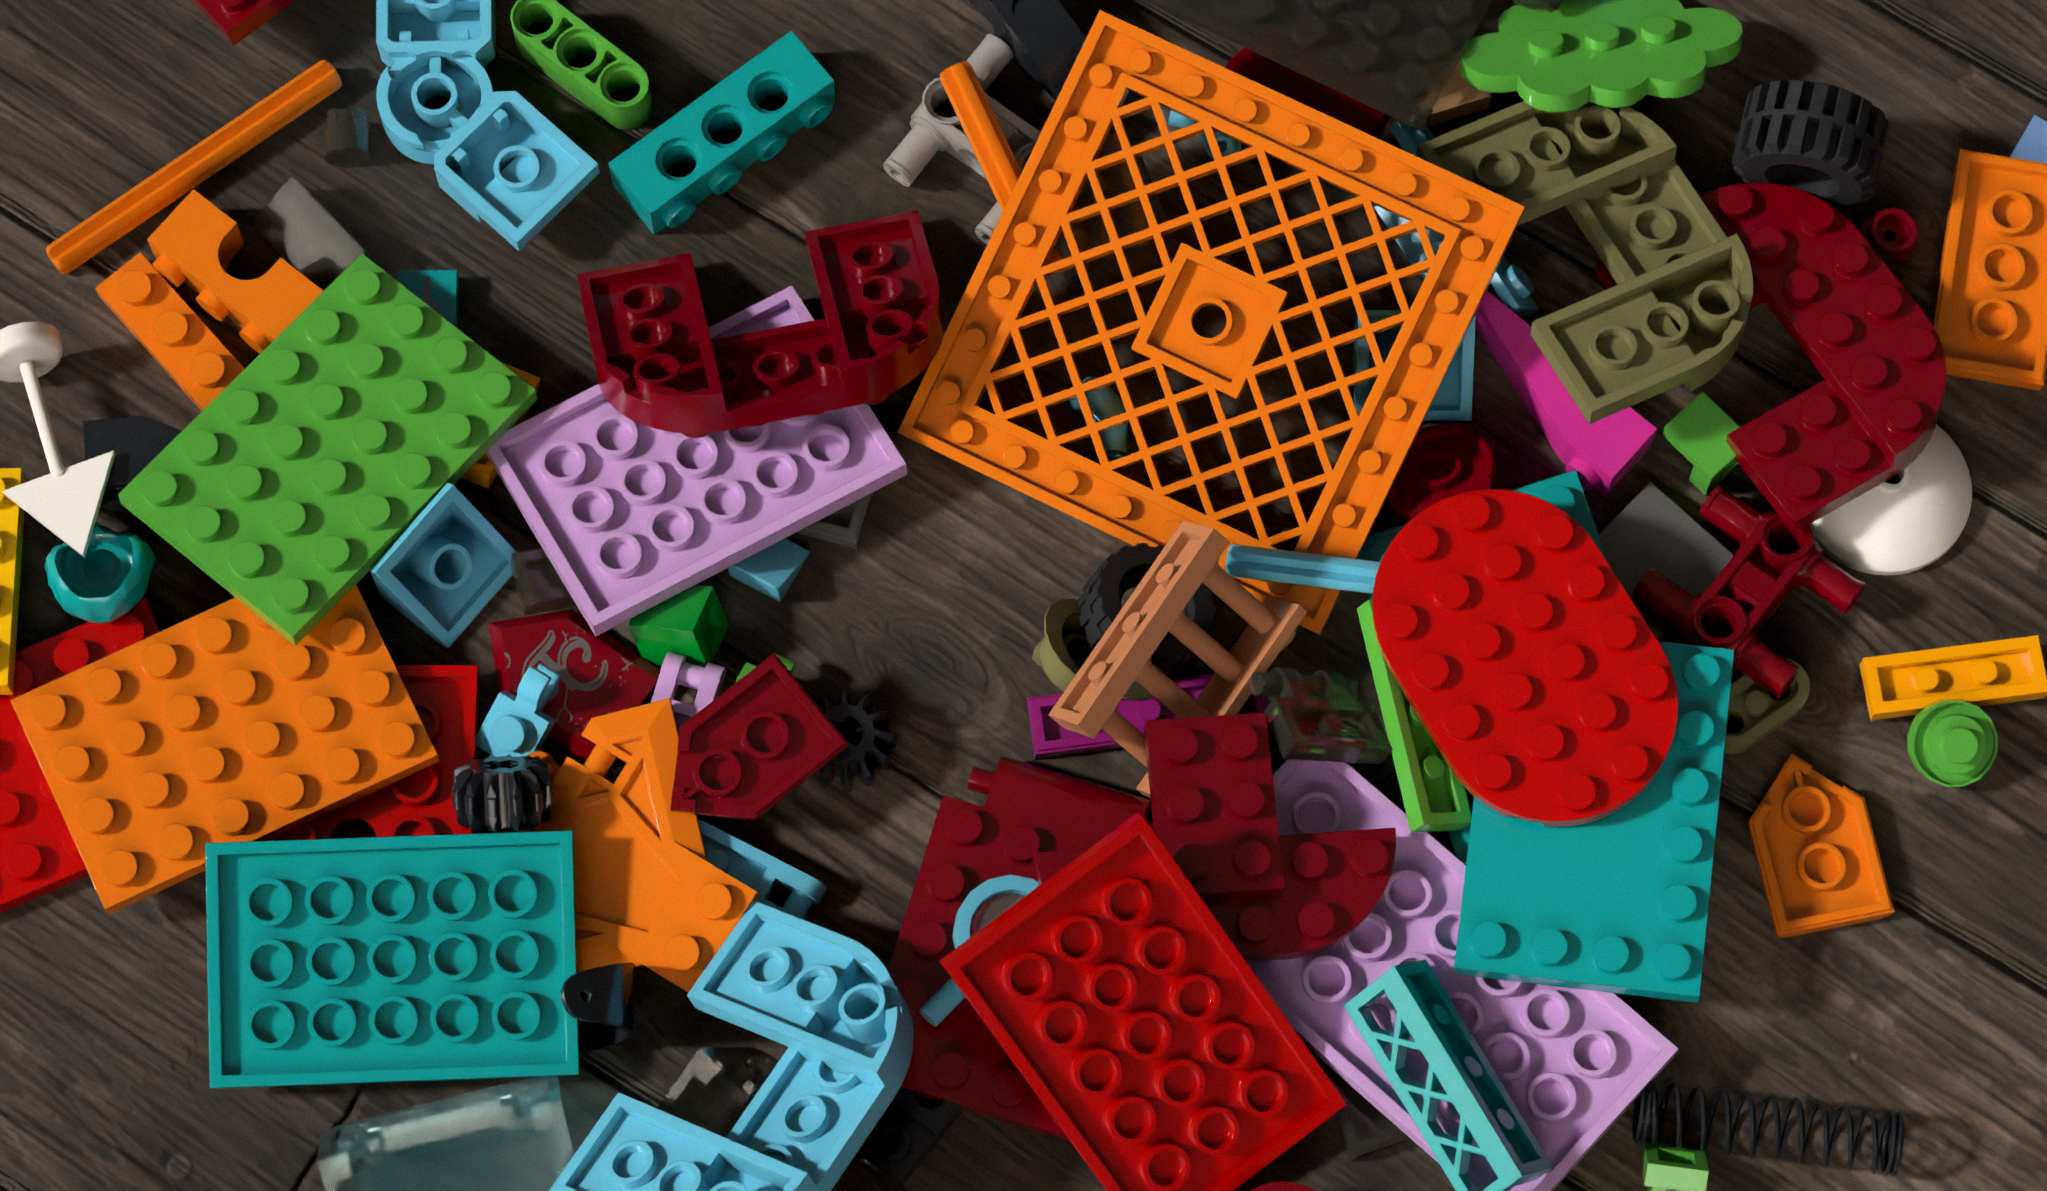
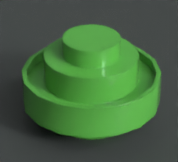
[1907,699,1998,787]

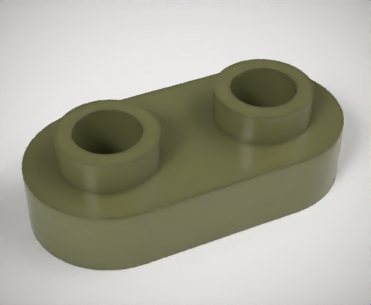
[1724,658,1810,754]

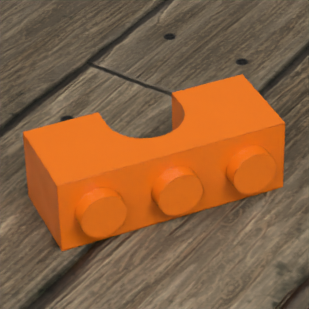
[147,189,323,354]

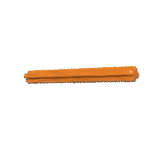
[45,60,342,274]

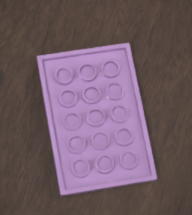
[486,285,907,637]

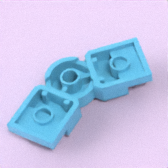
[376,0,600,251]

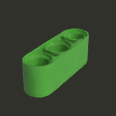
[510,0,653,130]

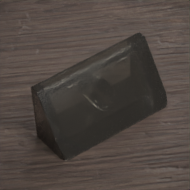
[253,176,371,291]

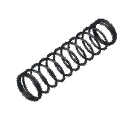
[1632,1081,1905,1177]

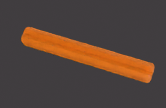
[940,61,1062,265]

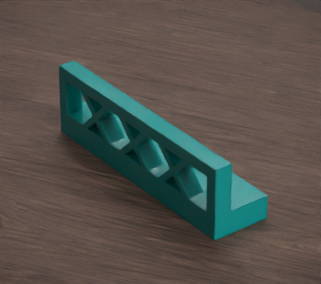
[1344,959,1553,1191]

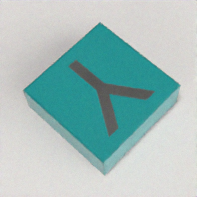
[399,269,459,328]

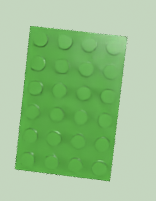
[118,254,537,646]

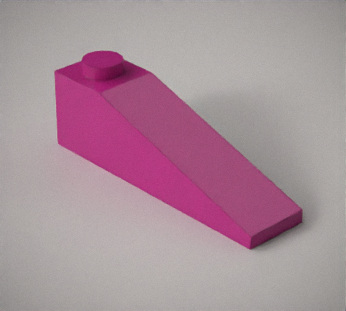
[1475,291,1657,497]

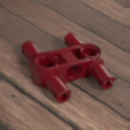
[1632,485,1866,698]

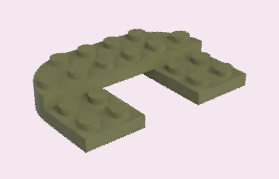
[1416,101,1753,424]

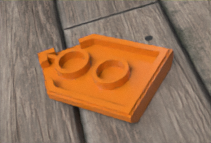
[1747,753,1895,938]

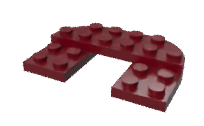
[1595,183,1946,533]
[577,210,944,438]

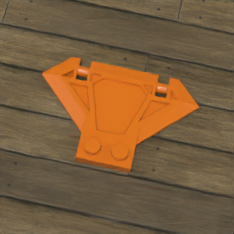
[521,698,761,993]

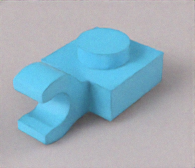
[476,663,561,757]

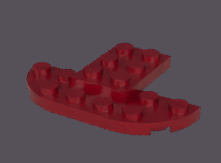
[1032,713,1396,962]

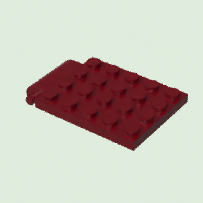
[887,756,1154,1142]

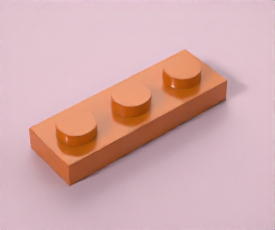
[95,252,245,411]

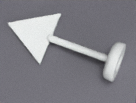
[0,321,116,558]

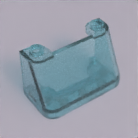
[317,1076,576,1191]

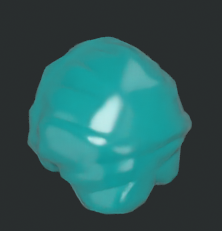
[45,522,156,624]

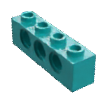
[608,30,836,235]

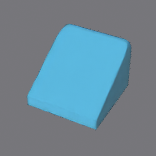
[728,538,809,602]

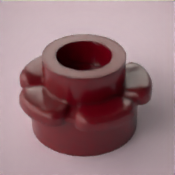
[1861,208,1918,263]

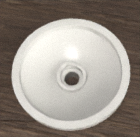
[1809,425,1972,575]

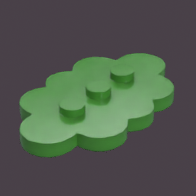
[1460,0,1743,113]

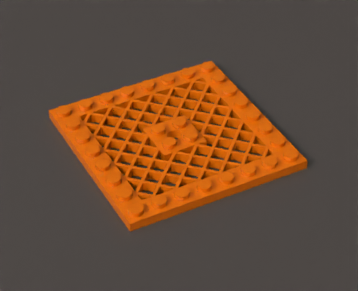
[897,10,1526,635]

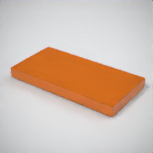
[1932,149,2047,391]

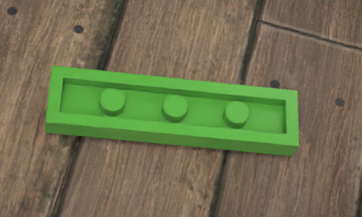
[1357,599,1472,833]

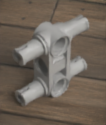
[883,34,1041,245]

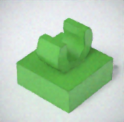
[1641,1143,1709,1191]

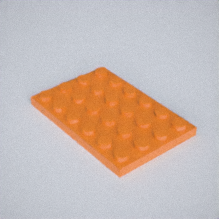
[10,585,440,915]

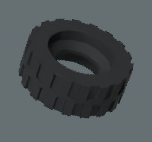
[1078,543,1216,676]

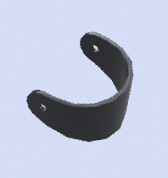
[561,962,635,1052]

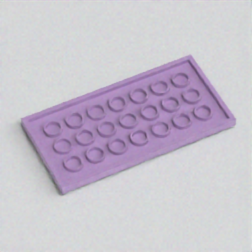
[1247,734,1678,1191]

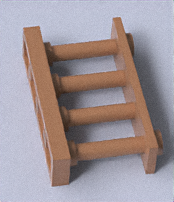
[1048,520,1307,798]

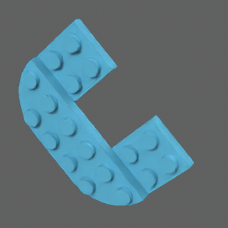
[549,900,914,1191]

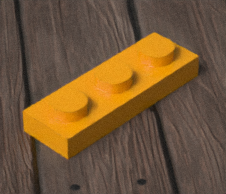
[1859,635,2047,721]

